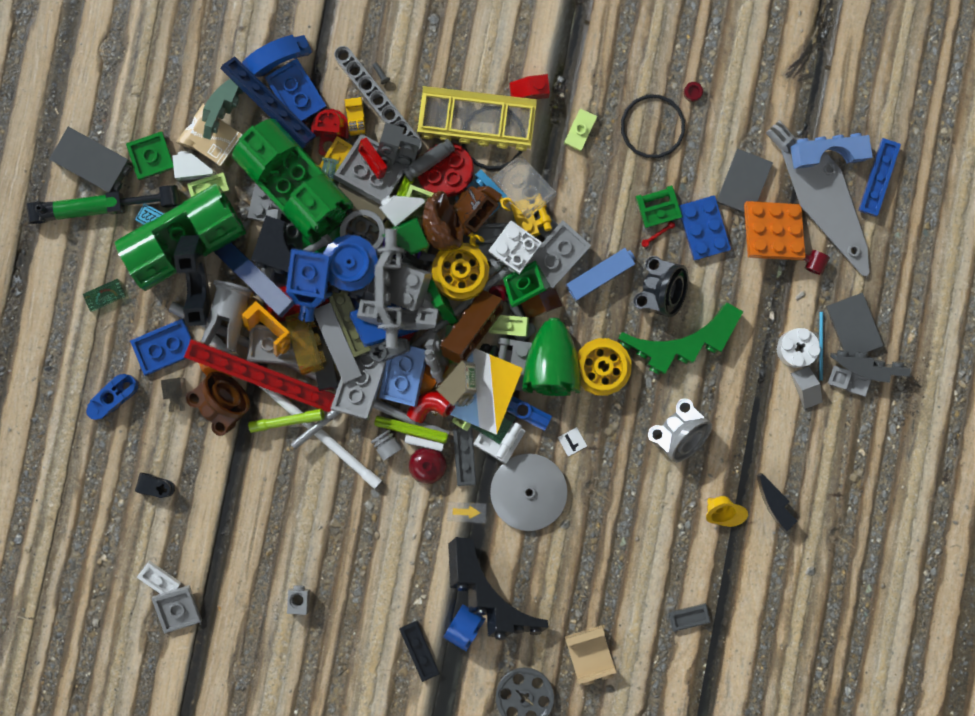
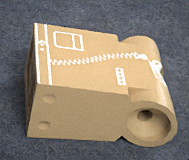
[176,104,243,172]

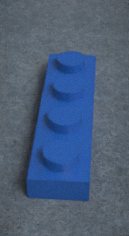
[858,138,901,217]

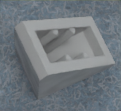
[790,367,823,409]

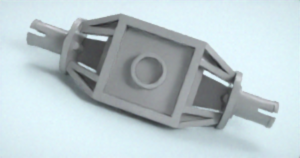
[375,229,406,349]

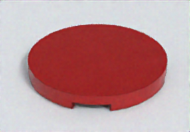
[418,143,474,197]

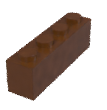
[441,290,504,364]

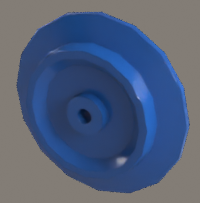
[323,235,378,291]

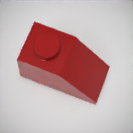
[509,74,550,99]

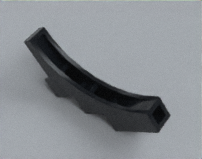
[448,537,549,640]

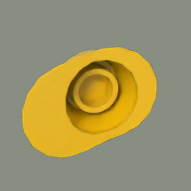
[706,496,748,527]

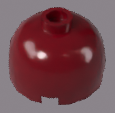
[408,447,447,484]

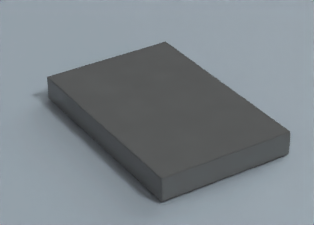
[717,148,773,213]
[826,292,884,354]

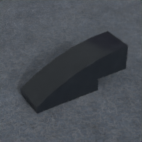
[757,473,798,532]

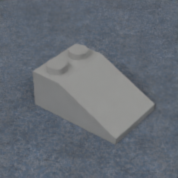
[368,254,433,311]

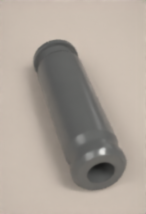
[402,139,455,181]

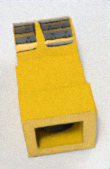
[344,97,366,136]

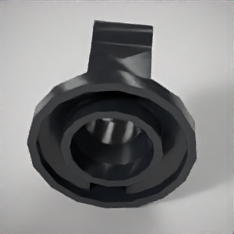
[633,256,689,317]

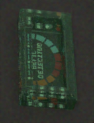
[83,279,127,312]

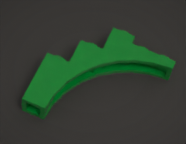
[617,302,744,375]

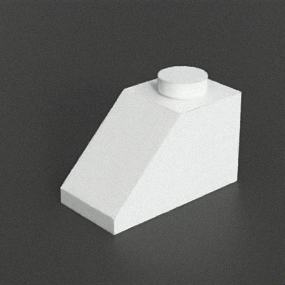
[172,151,216,181]
[379,195,425,227]

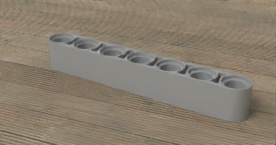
[334,46,422,155]

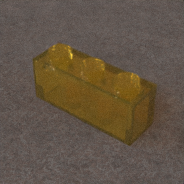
[285,312,326,375]

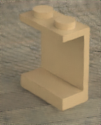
[565,625,617,686]

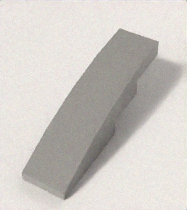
[314,303,363,384]

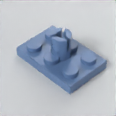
[379,345,426,407]

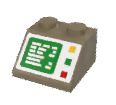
[436,360,477,406]

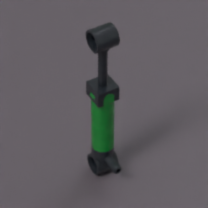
[26,185,180,224]

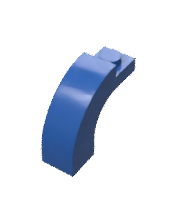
[242,35,312,78]

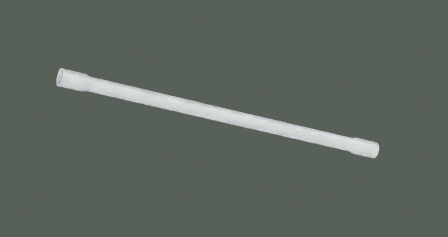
[209,335,382,489]

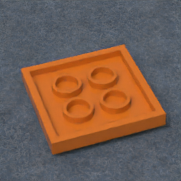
[744,201,805,260]

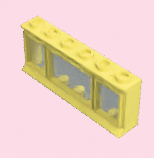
[417,86,537,151]

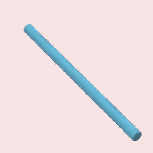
[819,312,823,381]

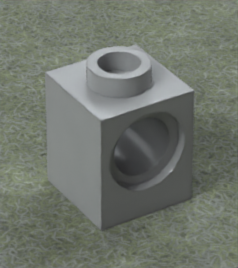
[287,585,310,615]

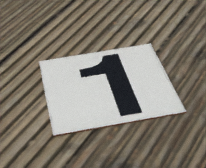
[558,427,587,456]

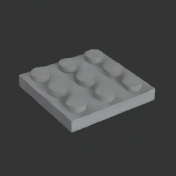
[333,134,408,205]

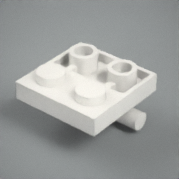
[488,221,542,274]
[473,418,525,464]

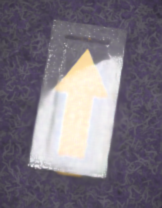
[447,501,487,523]

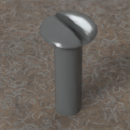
[372,62,390,84]

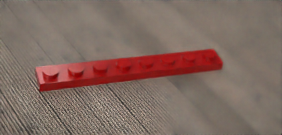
[184,339,335,412]

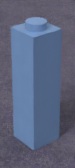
[566,248,636,302]

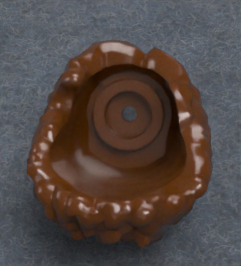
[421,191,465,250]

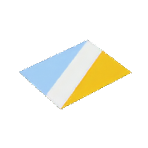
[450,348,523,435]

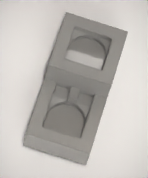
[828,366,872,397]

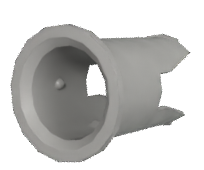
[200,280,256,352]

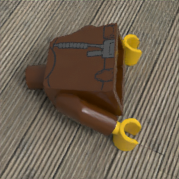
[454,186,515,247]

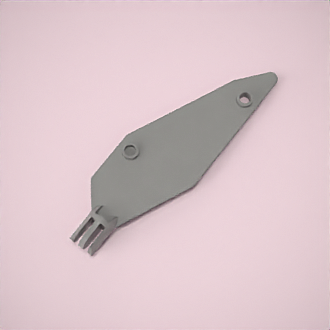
[766,120,869,276]

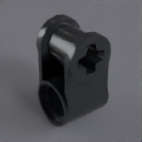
[135,472,175,498]

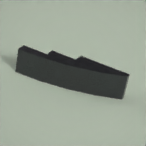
[307,315,338,391]

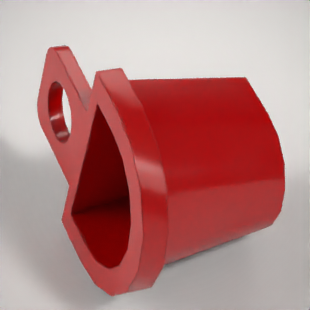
[311,109,349,156]

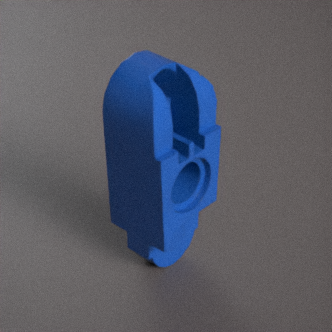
[86,374,138,420]

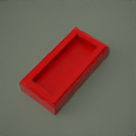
[358,137,387,179]

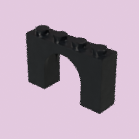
[174,235,212,327]

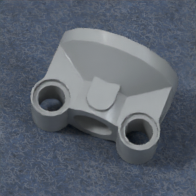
[648,399,712,463]

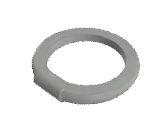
[340,209,385,251]

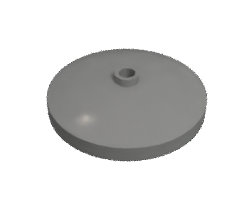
[490,454,567,531]

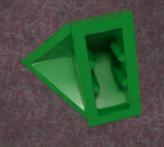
[382,216,429,255]

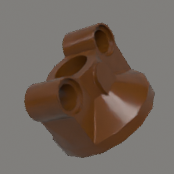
[185,372,250,436]

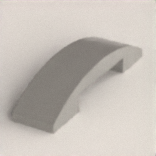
[357,299,438,330]

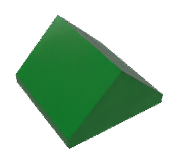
[503,260,550,308]

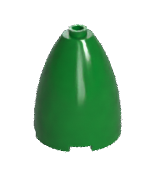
[522,318,580,396]

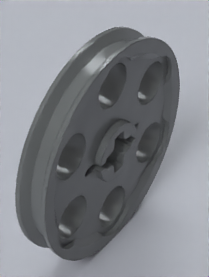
[496,667,554,716]

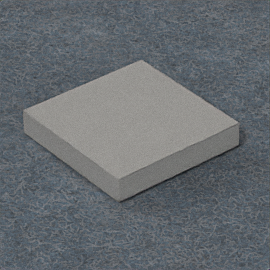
[152,585,202,634]

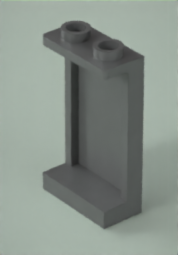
[49,126,132,193]

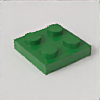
[126,131,174,181]

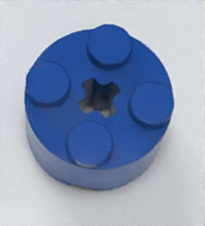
[443,604,486,651]

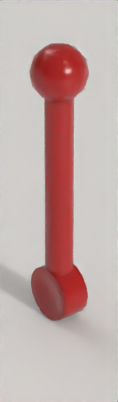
[641,221,676,247]

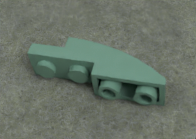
[202,79,244,140]

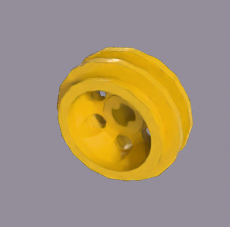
[432,243,489,301]
[577,338,631,396]

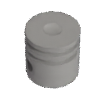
[371,429,402,461]

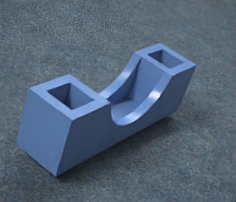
[790,133,873,169]

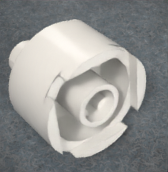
[777,328,820,368]

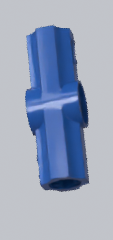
[506,396,552,431]

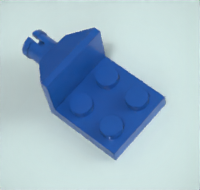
[286,249,333,322]

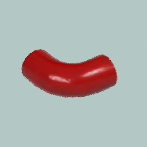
[406,392,455,423]

